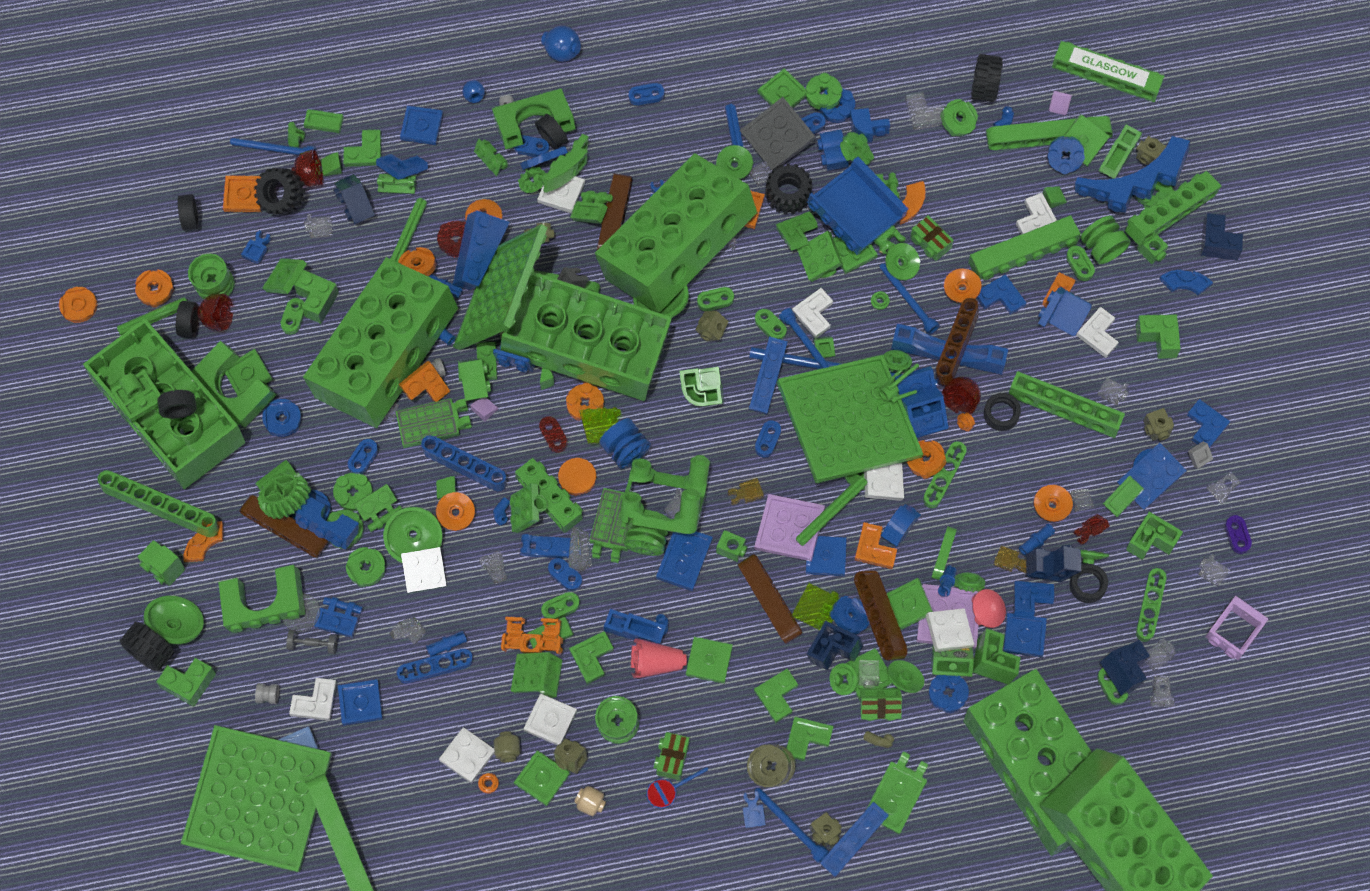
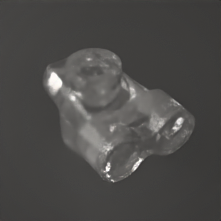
[1206,472,1240,504]
[479,551,507,584]
[1150,675,1174,707]

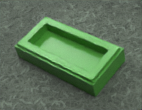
[304,109,344,133]
[1103,476,1144,517]

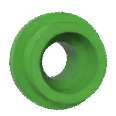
[871,291,890,310]

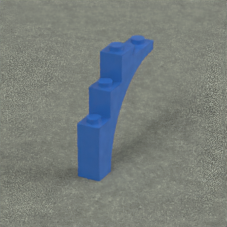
[1075,136,1190,213]

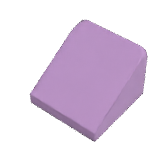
[1049,91,1072,115]
[470,397,498,421]

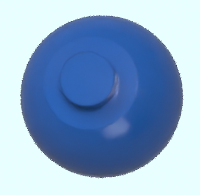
[541,26,581,62]

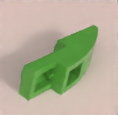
[542,134,589,193]

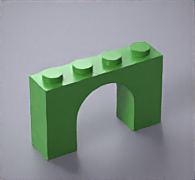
[492,88,575,149]
[191,341,277,428]
[218,565,305,633]

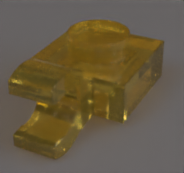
[994,546,1027,573]

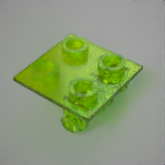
[579,407,621,444]
[792,583,840,630]

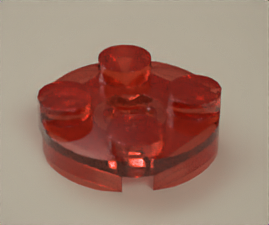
[437,221,466,257]

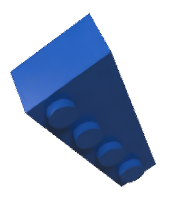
[452,210,510,290]

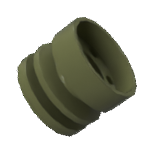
[747,745,796,787]

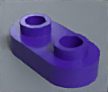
[1225,515,1252,554]

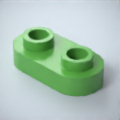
[1066,246,1095,281]
[697,287,734,311]
[281,298,304,335]
[755,309,787,340]
[542,592,580,619]
[1097,668,1128,705]

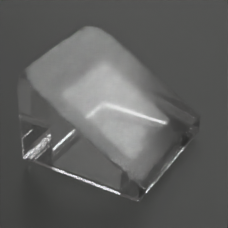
[749,161,772,186]
[1070,489,1094,512]

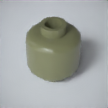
[493,731,520,763]

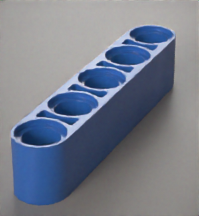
[421,435,507,492]

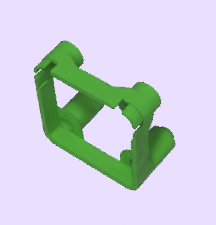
[620,455,710,534]

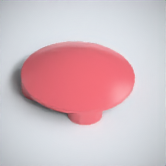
[972,589,1006,628]

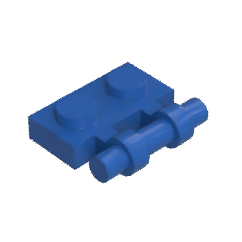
[314,597,363,638]

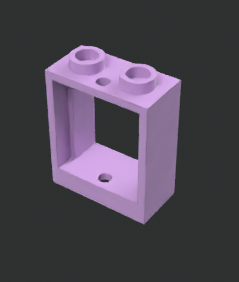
[1206,596,1268,660]

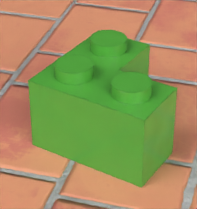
[294,270,339,324]
[1136,315,1181,359]
[1126,512,1183,560]
[137,540,185,587]
[973,628,1021,684]
[156,658,216,707]

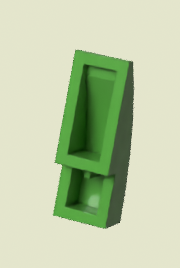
[1099,125,1142,179]

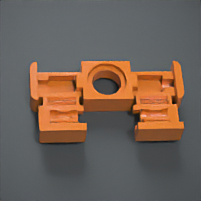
[501,617,563,655]

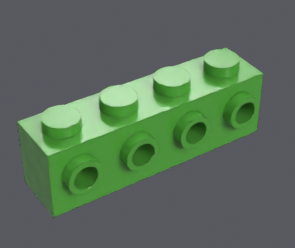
[515,458,583,534]

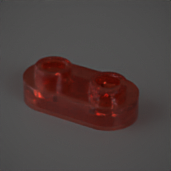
[539,416,567,453]

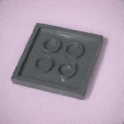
[740,97,816,171]

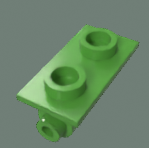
[474,139,508,176]
[377,174,416,194]

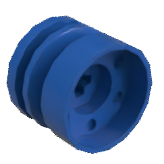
[599,418,651,469]

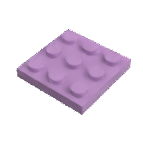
[754,494,825,561]
[917,584,978,649]

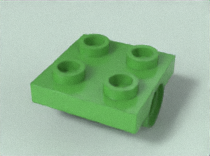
[797,231,843,282]
[111,370,161,422]
[510,483,548,533]

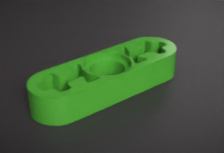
[932,526,957,580]

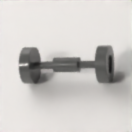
[286,630,337,654]

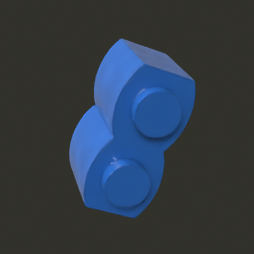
[817,129,849,171]

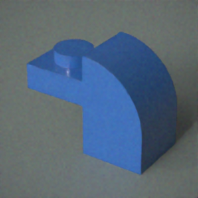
[850,108,890,142]
[881,504,921,546]

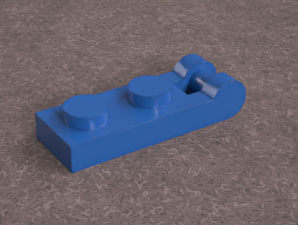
[520,534,576,559]

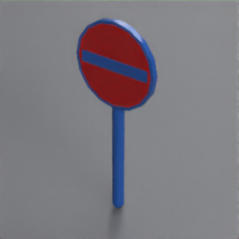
[646,767,708,809]

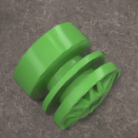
[1080,215,1131,264]
[188,253,235,302]
[624,510,668,556]
[595,696,639,744]

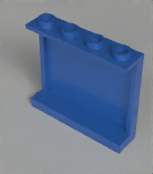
[807,157,908,255]

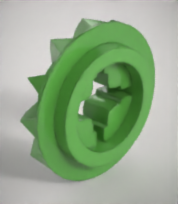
[518,166,545,193]
[883,350,912,372]
[954,572,985,593]
[830,663,859,695]

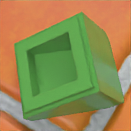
[321,152,342,176]
[1042,186,1067,209]
[813,336,835,358]
[540,367,554,390]
[436,476,456,500]

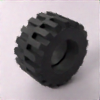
[971,54,1003,102]
[765,163,812,215]
[254,168,306,215]
[119,622,174,671]

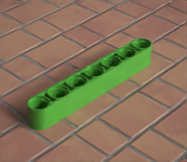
[986,116,1113,150]
[97,470,219,537]
[305,774,373,891]

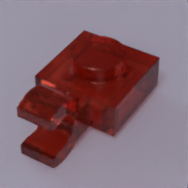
[1074,514,1110,544]

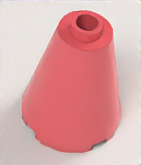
[631,639,687,678]

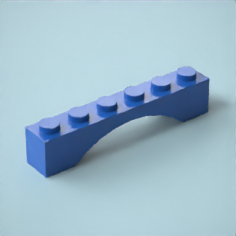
[891,323,1008,375]

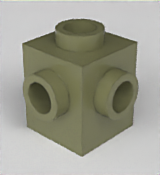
[1136,136,1167,165]
[695,311,729,341]
[1143,408,1174,441]
[554,739,587,774]
[809,812,842,847]

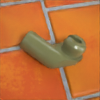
[863,731,894,748]

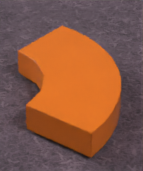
[899,181,925,225]
[183,521,223,563]

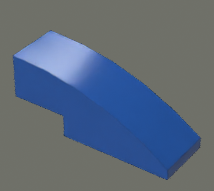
[603,609,666,644]

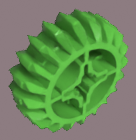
[257,471,310,519]

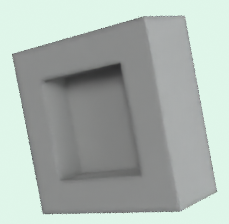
[1188,441,1213,469]

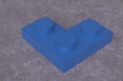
[376,154,428,180]
[976,274,1027,315]
[1187,399,1230,448]
[1014,581,1054,617]

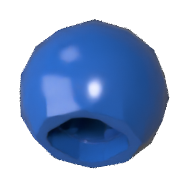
[462,80,485,103]

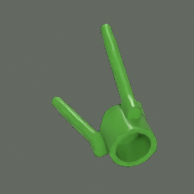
[879,363,919,403]

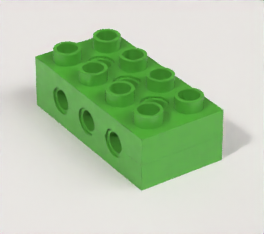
[595,153,757,313]
[303,257,458,428]
[500,272,672,401]
[83,319,245,489]
[963,669,1092,857]
[1040,748,1213,891]

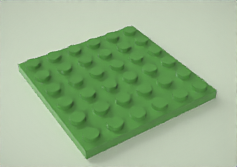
[453,224,547,350]
[777,355,923,483]
[181,725,332,873]

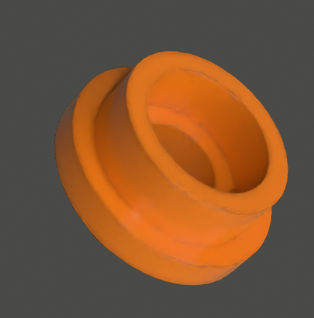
[957,413,975,431]
[478,773,499,794]

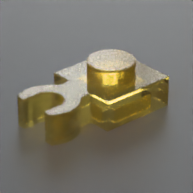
[727,478,764,505]

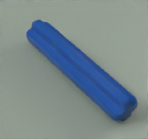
[725,104,743,147]

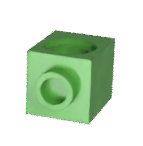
[1137,235,1168,264]
[716,530,747,562]

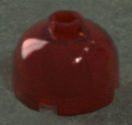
[291,150,324,187]
[198,294,233,331]
[942,376,981,414]

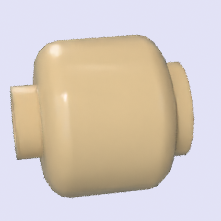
[574,786,606,816]

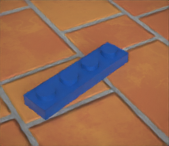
[749,336,788,414]
[820,802,889,877]

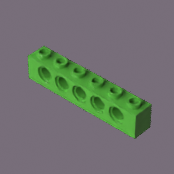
[1125,171,1221,246]
[1008,371,1125,438]

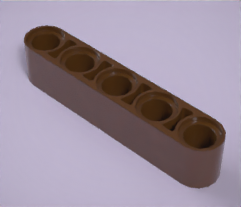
[597,173,632,250]
[936,298,979,385]
[239,495,328,558]
[738,554,803,644]
[854,570,908,660]

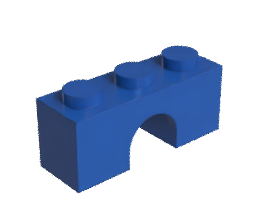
[296,496,359,550]

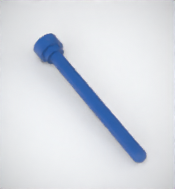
[230,138,316,161]
[879,263,940,335]
[779,308,830,369]
[754,788,829,863]

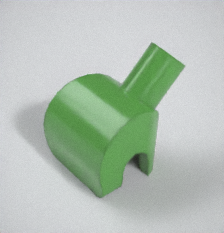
[288,122,305,148]

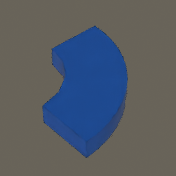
[520,146,568,170]
[1159,269,1213,295]

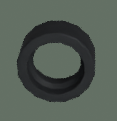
[535,114,567,149]
[177,194,199,231]
[175,301,199,338]
[157,390,197,419]
[984,393,1021,431]
[1069,564,1108,603]

